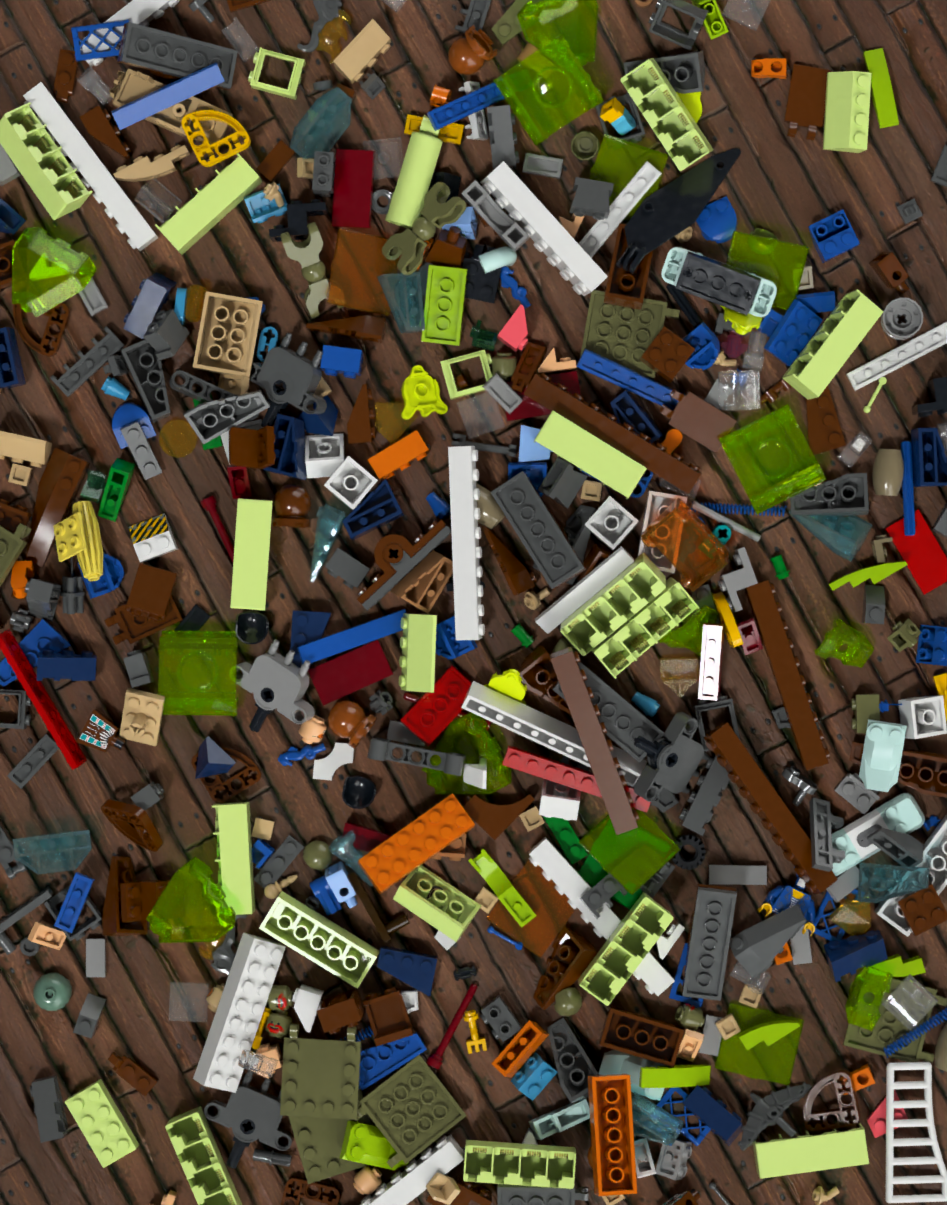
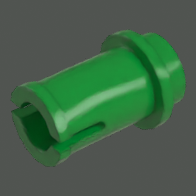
[770,555,790,580]
[511,623,535,648]

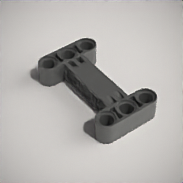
[367,737,466,776]

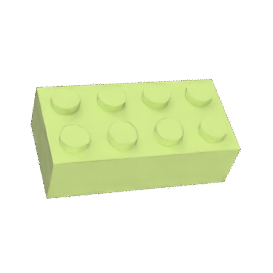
[65,1079,139,1168]

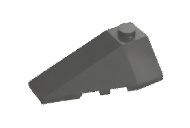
[790,473,869,516]

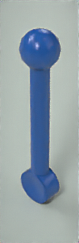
[487,926,523,950]

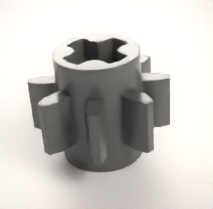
[10,608,33,632]
[369,690,393,715]

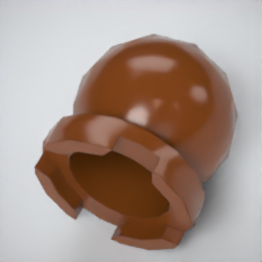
[448,25,497,75]
[328,701,377,749]

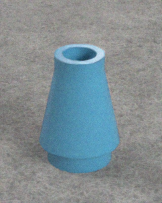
[101,376,131,400]
[631,692,661,718]

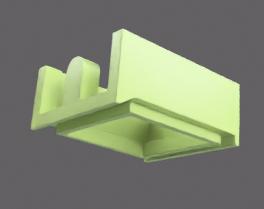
[248,47,306,100]
[440,349,494,400]

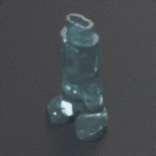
[329,831,374,886]

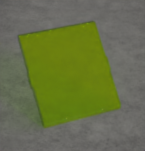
[589,134,668,223]
[726,231,809,310]
[579,808,680,895]
[715,1003,804,1085]

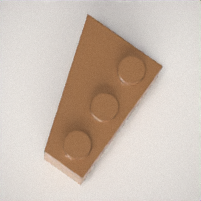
[390,550,453,614]

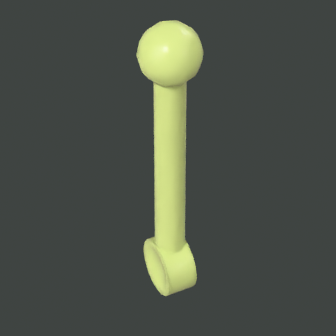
[863,377,887,413]

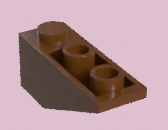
[80,106,130,160]
[347,384,376,445]

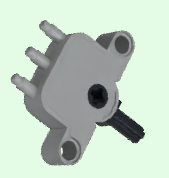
[229,639,315,732]

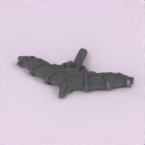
[738,1082,812,1151]

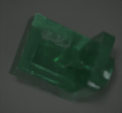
[470,320,498,351]
[80,470,107,503]

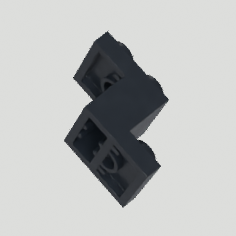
[269,199,328,242]
[912,377,947,418]

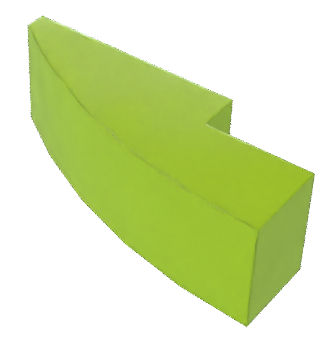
[862,954,926,977]
[738,1020,800,1050]

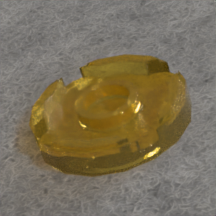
[159,420,198,458]

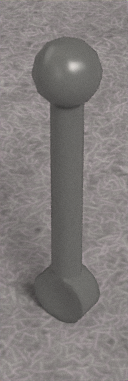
[709,1182,731,1205]

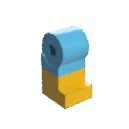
[600,97,636,135]

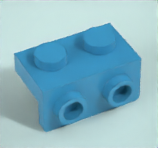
[244,184,288,223]
[511,1053,558,1101]

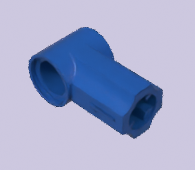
[309,875,342,916]

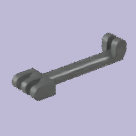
[451,433,517,457]

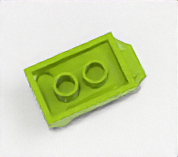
[340,1120,409,1170]

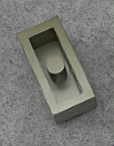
[851,694,880,733]

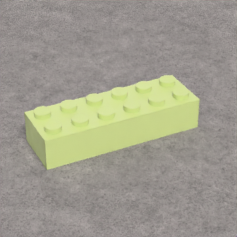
[259,891,380,989]

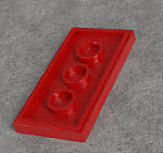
[885,509,947,595]
[400,665,472,747]

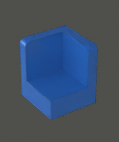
[757,309,783,338]
[252,838,275,869]

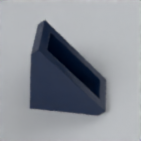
[0,198,26,235]
[296,395,338,436]
[195,736,236,779]

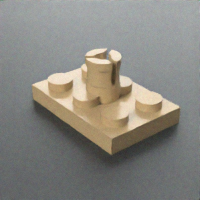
[119,688,165,746]

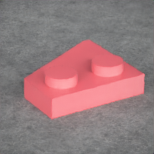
[866,1089,908,1138]

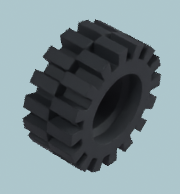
[670,834,706,870]

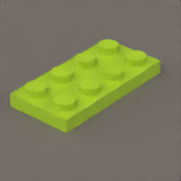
[421,264,468,346]

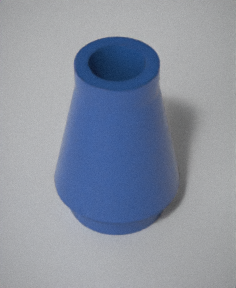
[426,492,451,520]

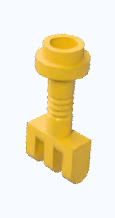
[252,1007,272,1049]
[463,1010,487,1054]

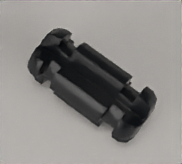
[453,965,477,981]

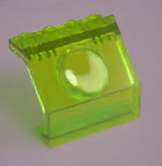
[493,35,604,145]
[719,404,826,514]
[158,630,239,716]

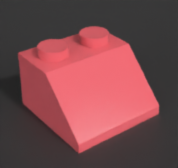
[498,305,528,352]

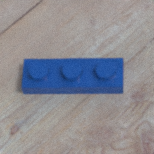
[54,872,95,933]

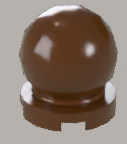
[272,484,311,528]

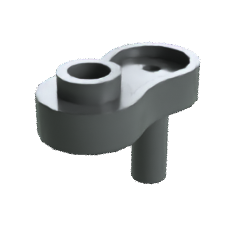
[188,0,215,24]
[782,766,818,806]

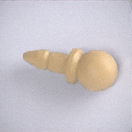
[264,875,298,899]

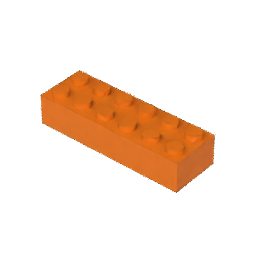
[358,793,475,894]
[588,1074,637,1196]

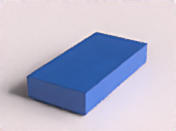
[796,291,835,313]

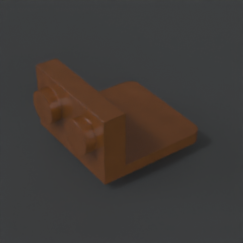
[229,426,276,469]

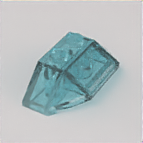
[290,87,352,160]
[13,830,92,874]

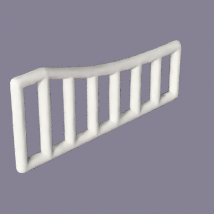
[885,1062,947,1203]

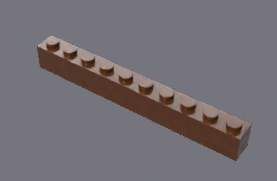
[524,373,702,494]
[745,580,830,771]
[549,647,640,835]
[703,722,838,894]

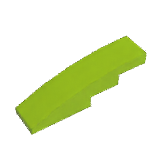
[863,48,899,128]
[828,561,908,591]
[639,1064,711,1088]

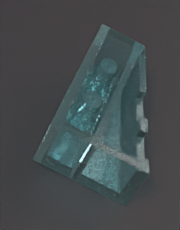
[377,272,425,334]
[631,1092,684,1146]

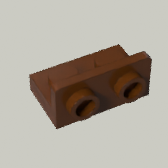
[0,498,31,532]

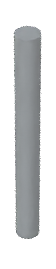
[691,501,761,542]

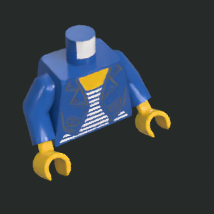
[758,877,816,936]

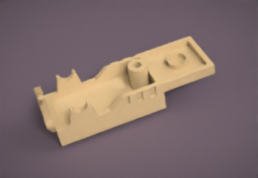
[109,68,233,145]

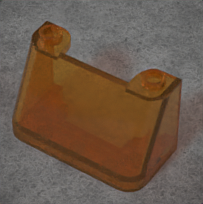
[641,498,729,592]

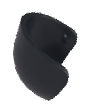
[235,611,269,645]
[342,775,376,809]

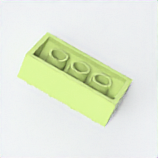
[823,71,872,153]
[399,613,437,693]
[393,865,481,942]

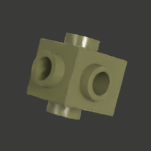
[887,618,921,652]

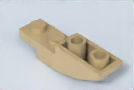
[113,145,190,182]

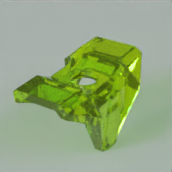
[659,605,718,657]
[814,619,874,668]
[845,966,892,1031]

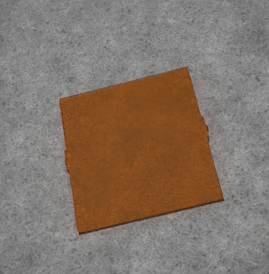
[326,227,400,316]
[486,859,575,958]

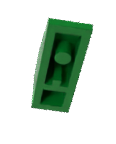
[97,458,135,522]

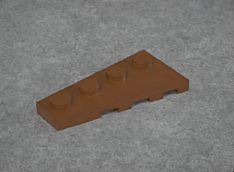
[805,385,846,457]

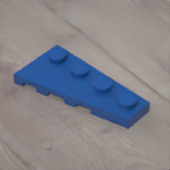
[0,618,71,687]
[359,1032,427,1090]

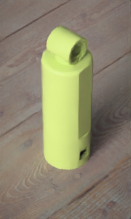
[385,115,443,229]

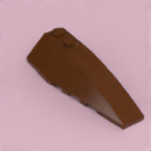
[25,447,90,568]
[849,741,947,798]

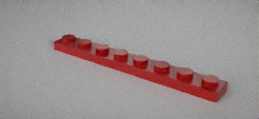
[0,629,87,770]
[502,745,651,813]

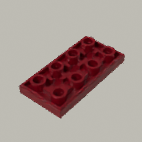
[332,149,375,228]
[505,371,581,422]
[308,639,393,706]

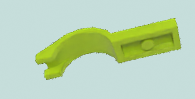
[468,848,537,928]

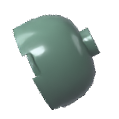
[33,972,72,1011]

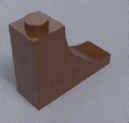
[462,793,535,840]

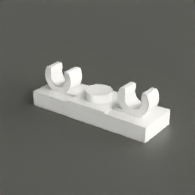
[459,81,489,140]

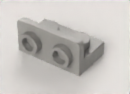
[834,772,880,815]
[656,1136,692,1180]

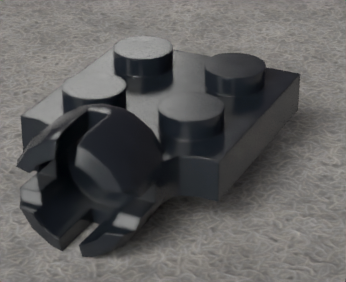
[462,244,502,303]

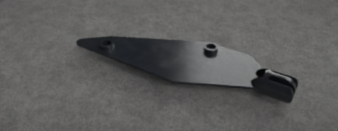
[616,148,741,274]

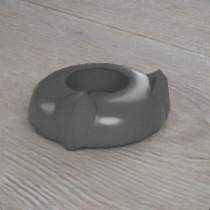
[372,189,392,214]

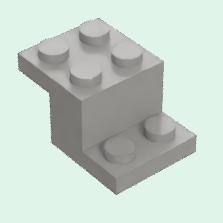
[718,547,758,612]

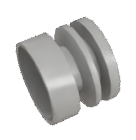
[881,298,923,340]

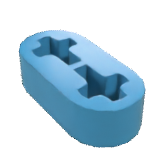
[174,288,188,325]
[257,327,278,362]

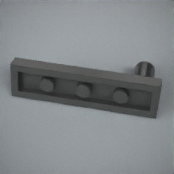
[0,886,53,955]

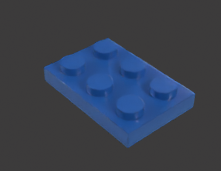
[764,299,823,367]

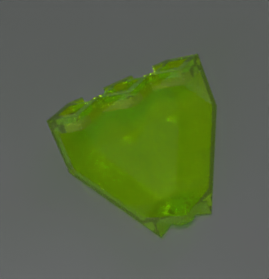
[517,0,598,73]
[12,227,97,317]
[422,712,511,794]
[146,857,236,943]

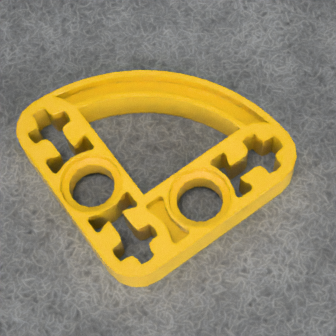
[181,110,251,167]
[712,592,743,648]

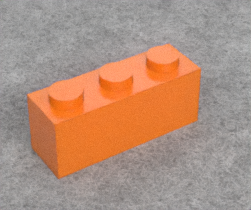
[367,430,429,480]
[492,1020,549,1078]

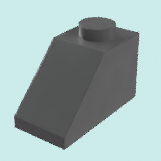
[862,585,885,624]
[73,993,107,1038]

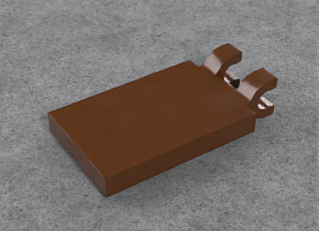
[784,64,832,141]
[659,388,737,453]
[104,596,183,645]

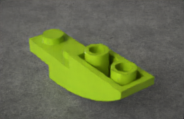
[691,0,729,40]

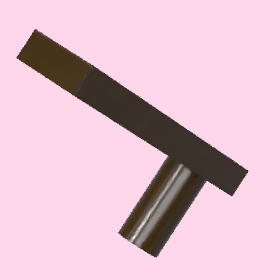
[347,870,410,943]

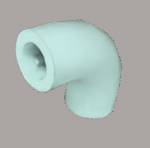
[478,246,517,274]

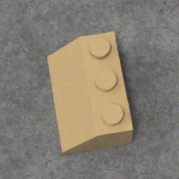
[333,19,391,84]
[0,431,52,468]

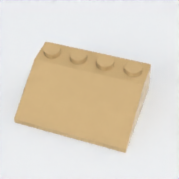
[193,291,263,377]

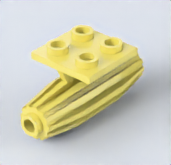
[53,501,103,581]

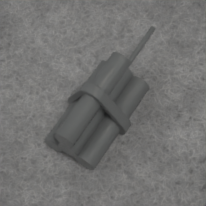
[61,557,85,614]

